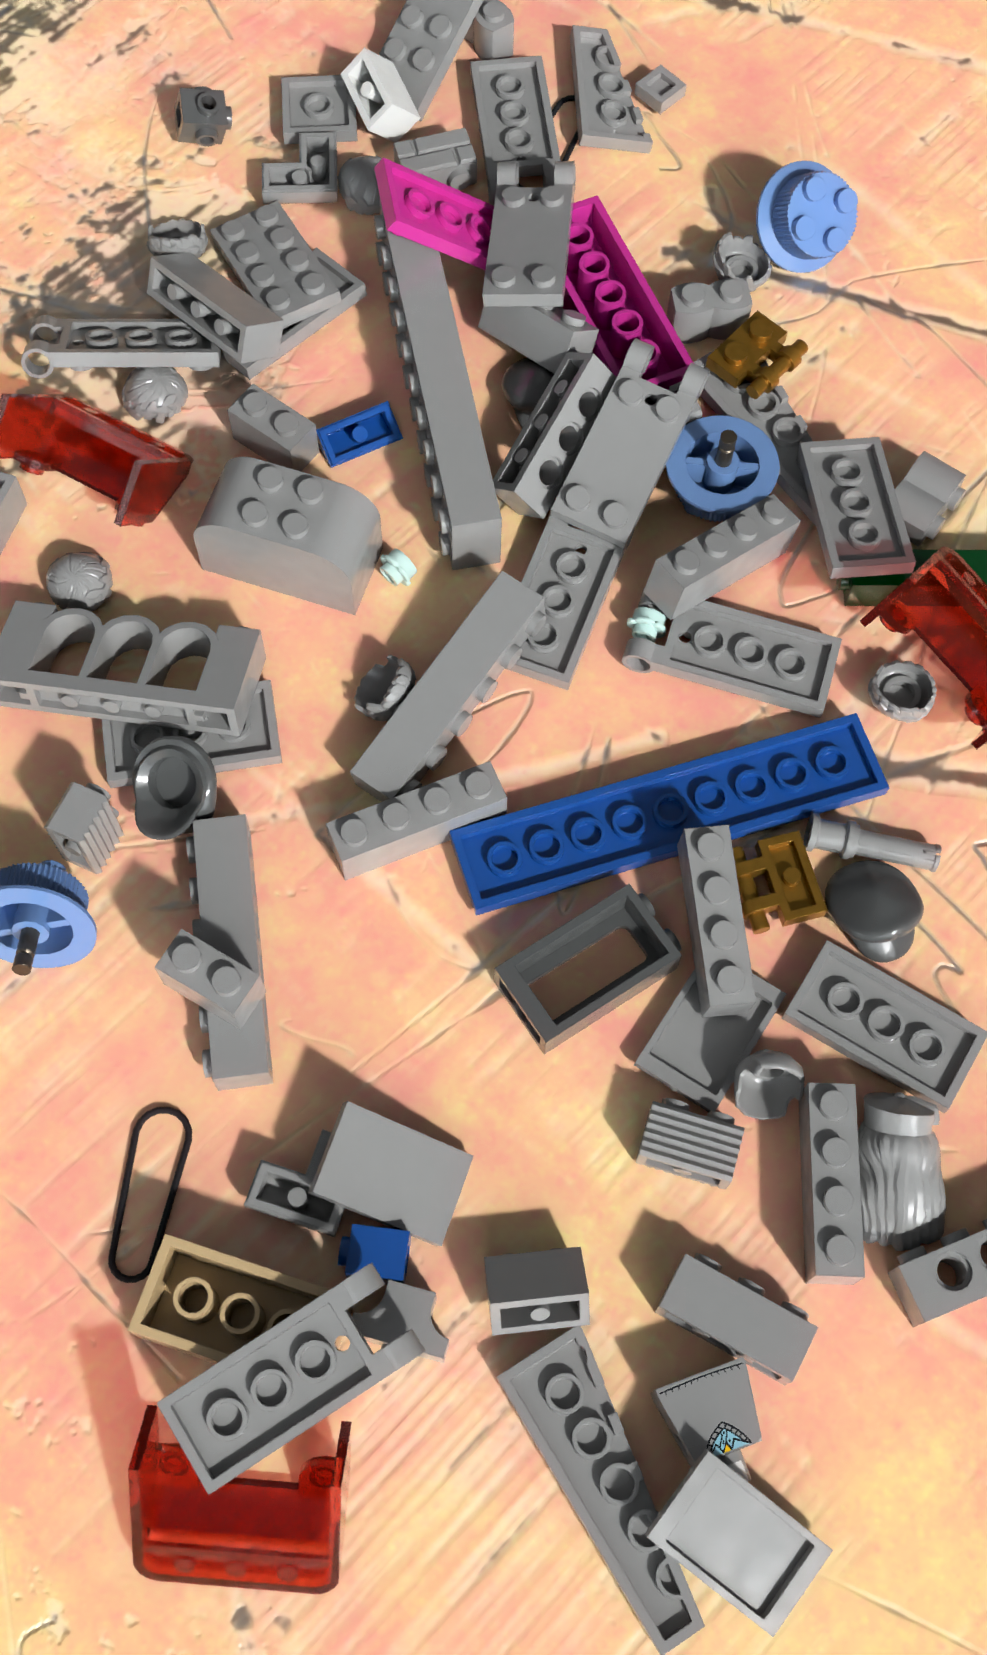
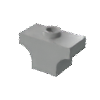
[352,1280,449,1364]

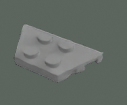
[379,0,483,121]

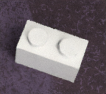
[340,48,421,143]

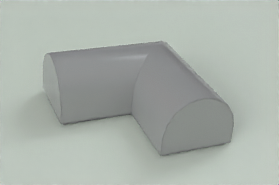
[262,132,338,204]
[244,1130,345,1237]

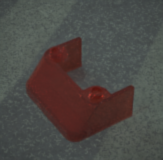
[0,393,194,527]
[860,546,987,750]
[128,1405,352,1594]

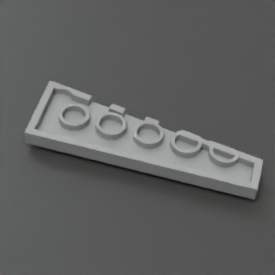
[693,350,816,526]
[496,1326,705,1655]

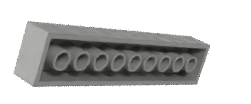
[374,198,502,570]

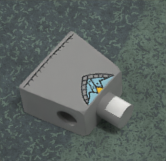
[650,1357,762,1481]

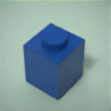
[338,1224,411,1285]

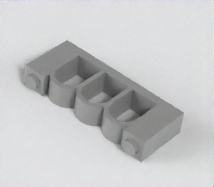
[0,600,266,737]

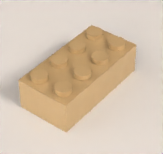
[127,1234,354,1364]

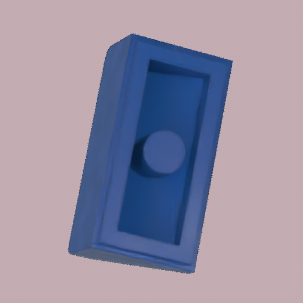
[317,401,403,468]

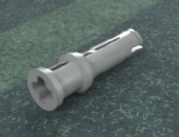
[803,812,942,872]

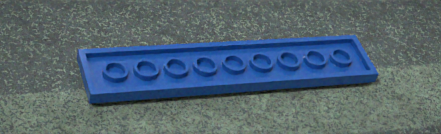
[449,713,889,916]

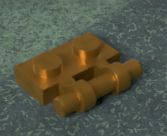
[705,310,808,399]
[733,830,828,934]

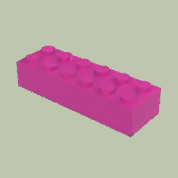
[562,195,693,390]

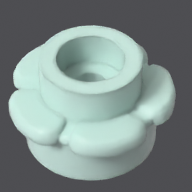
[379,548,417,586]
[626,607,667,642]

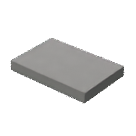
[308,1101,473,1246]

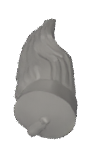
[858,1092,946,1251]

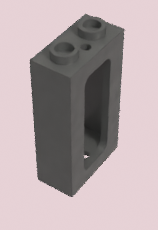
[494,883,682,1054]

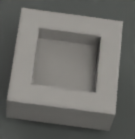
[634,65,687,114]

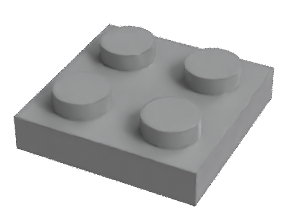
[281,75,358,144]

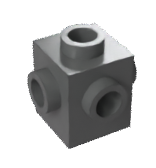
[174,86,232,147]

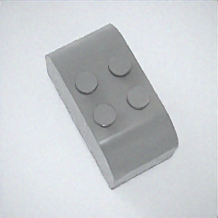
[193,457,383,615]

